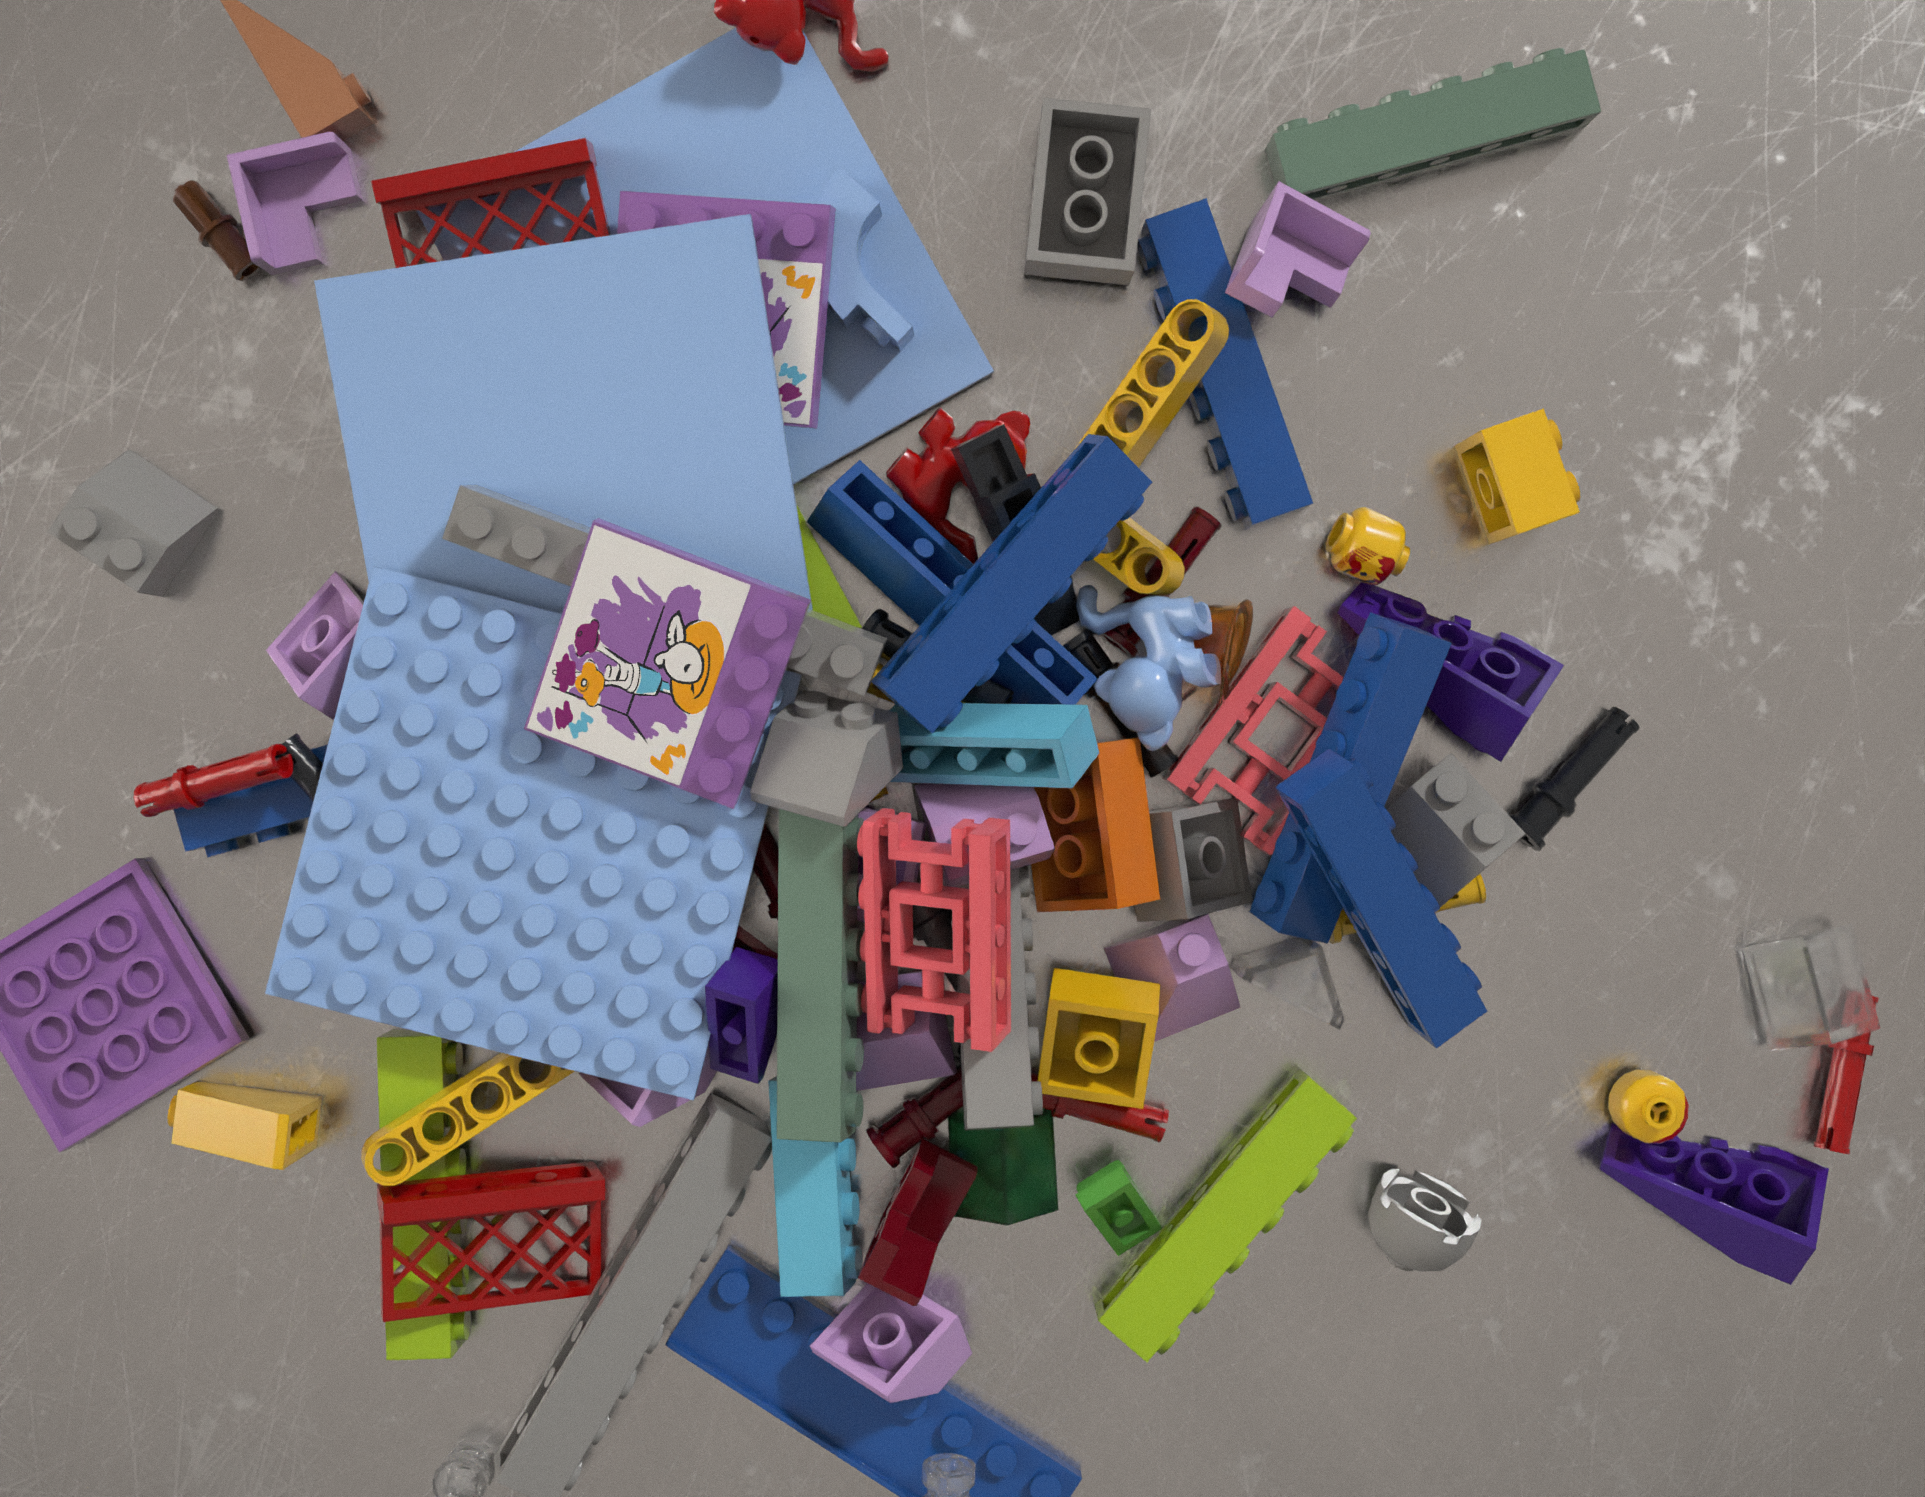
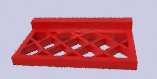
[371,138,611,268]
[377,1161,605,1322]

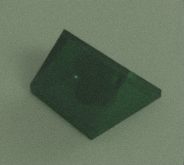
[948,1108,1058,1226]

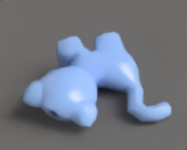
[1076,585,1221,751]

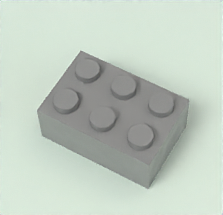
[1024,97,1151,285]

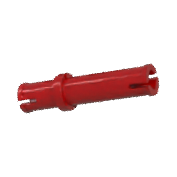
[133,744,293,817]
[1813,991,1879,1155]
[1031,1072,1169,1143]

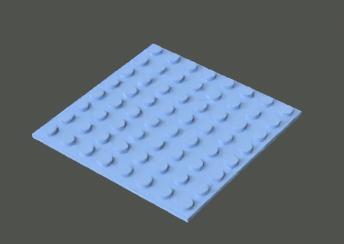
[417,28,994,485]
[314,214,813,614]
[265,566,802,1101]

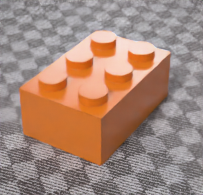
[1031,738,1160,912]

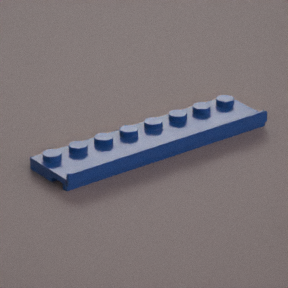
[665,1244,1082,1497]

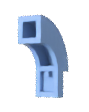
[817,166,915,351]

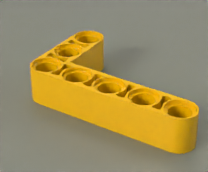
[1074,299,1229,596]
[361,1053,575,1186]

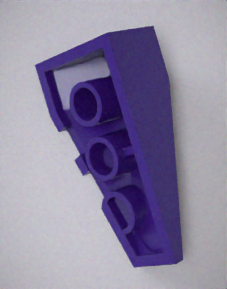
[1337,582,1564,762]
[1599,1124,1829,1285]

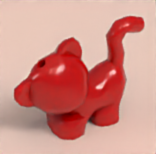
[713,0,889,72]
[886,407,1030,564]

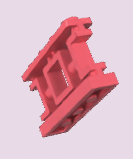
[1162,606,1344,855]
[857,808,1011,1052]

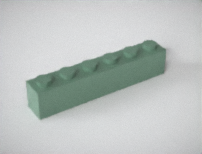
[1265,48,1602,200]
[777,809,864,1143]

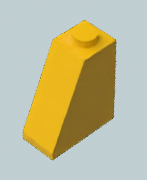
[167,1081,323,1170]

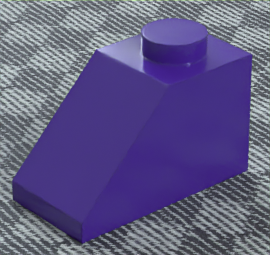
[705,947,778,1084]

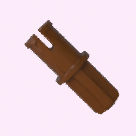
[173,180,261,281]

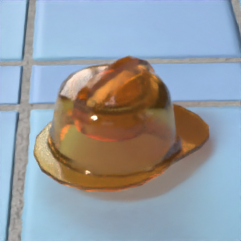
[1193,599,1253,705]

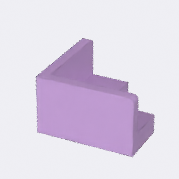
[226,132,363,275]
[1225,181,1371,318]

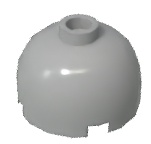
[1368,1169,1481,1272]

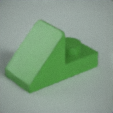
[1075,1160,1163,1256]

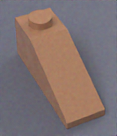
[220,0,374,141]

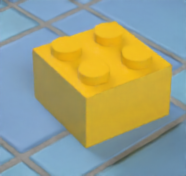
[1455,408,1580,545]
[1038,968,1160,1109]

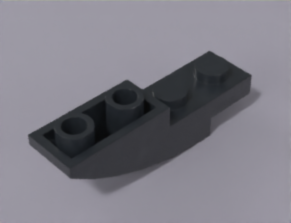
[951,424,1079,636]

